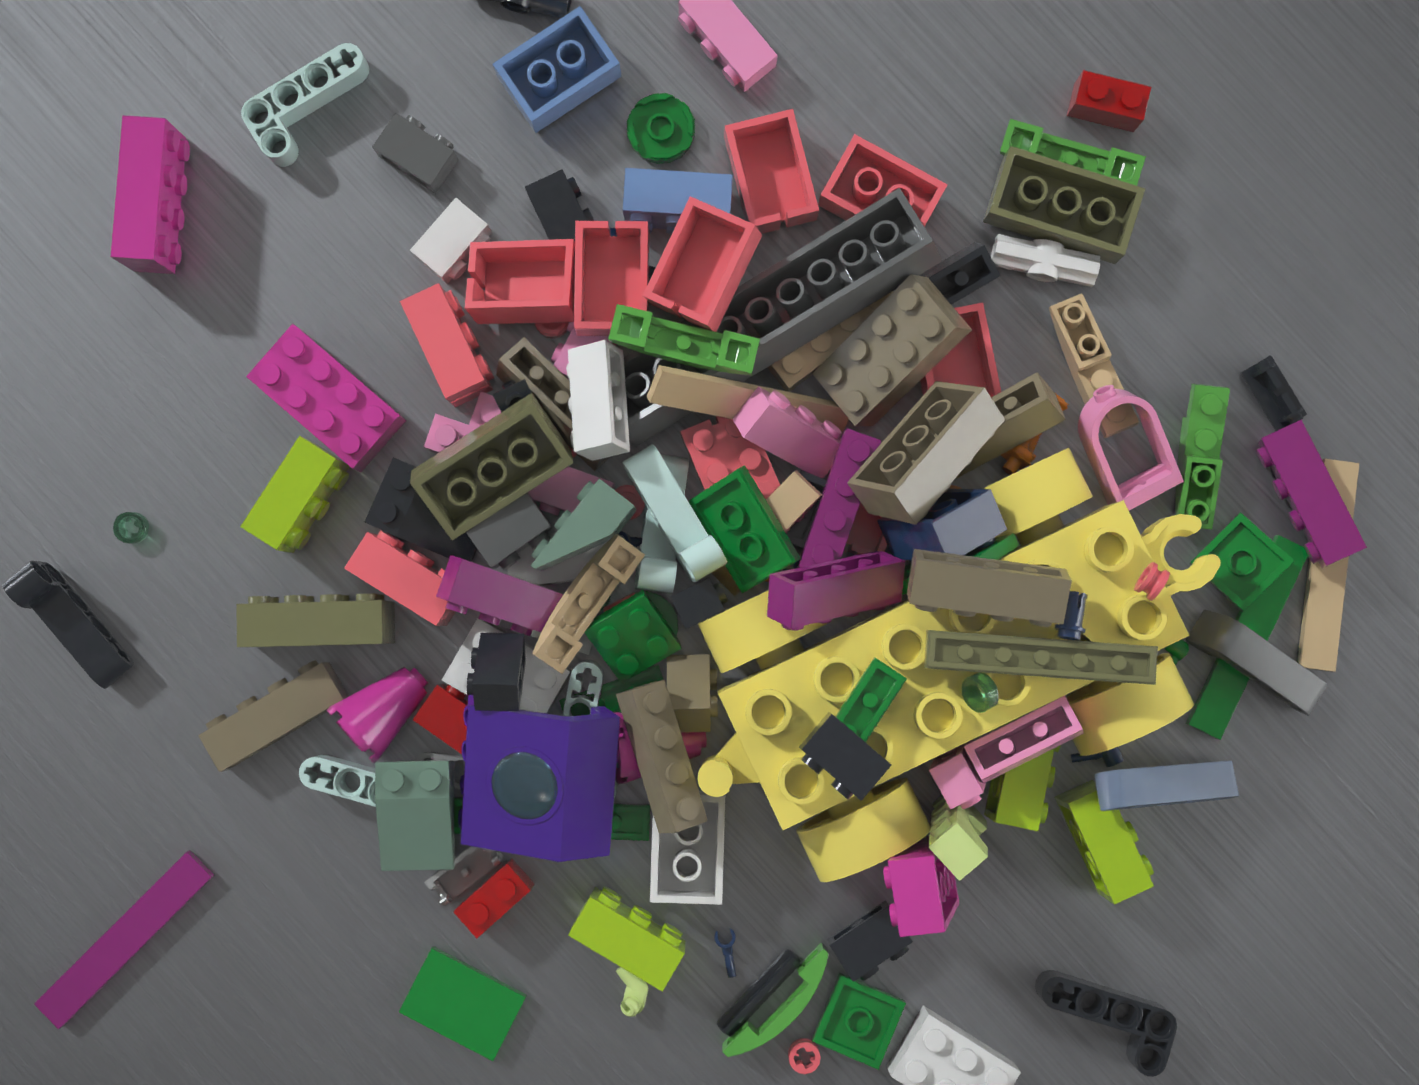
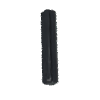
[717,949,801,1037]

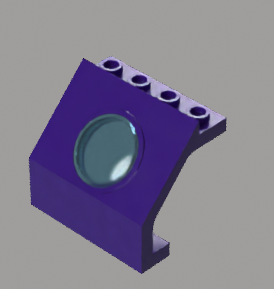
[458,695,620,862]

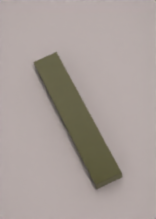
[924,630,1158,685]

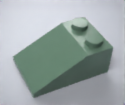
[375,760,455,871]

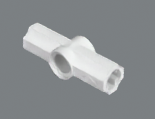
[991,234,1101,287]

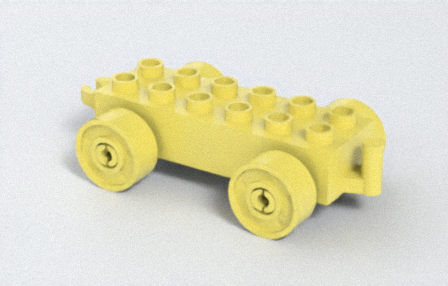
[697,448,1221,882]

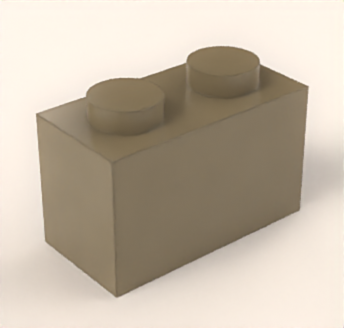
[667,654,718,732]

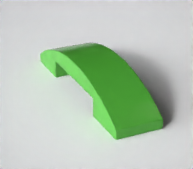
[1000,119,1146,186]
[608,304,760,375]
[722,942,829,1057]

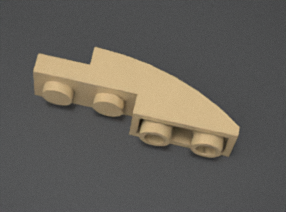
[1049,293,1139,438]

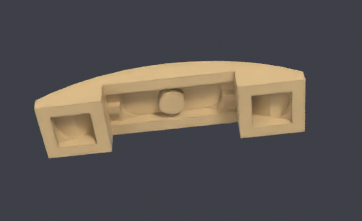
[711,470,822,596]
[532,534,645,674]

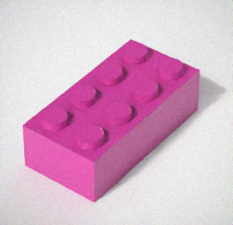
[110,115,190,274]
[246,324,407,472]
[883,835,959,937]

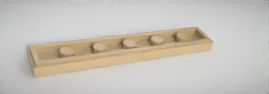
[647,365,849,437]
[1297,459,1360,672]

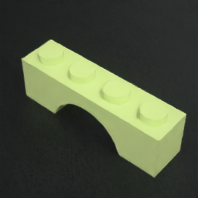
[929,795,988,881]

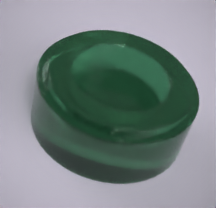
[962,672,999,713]

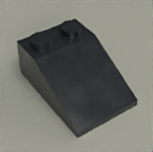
[365,457,477,562]

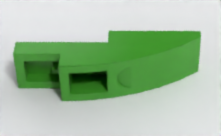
[1175,384,1230,530]

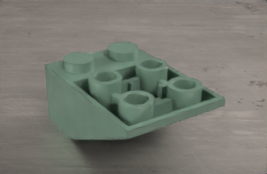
[531,478,637,571]

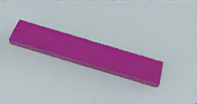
[34,850,214,1029]

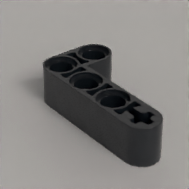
[2,561,134,689]
[1035,970,1177,1077]

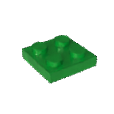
[1190,512,1295,613]
[584,589,682,684]
[812,972,906,1070]

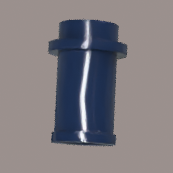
[1054,591,1088,641]

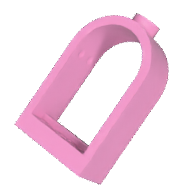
[1078,385,1184,511]

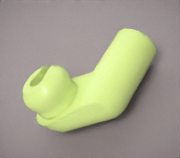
[616,967,648,1017]

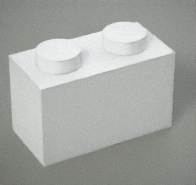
[410,198,492,284]

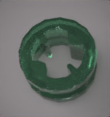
[113,512,149,543]

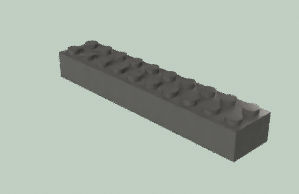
[624,188,942,447]

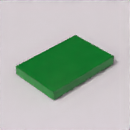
[688,465,801,594]
[399,946,527,1061]

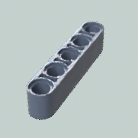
[1094,761,1239,811]

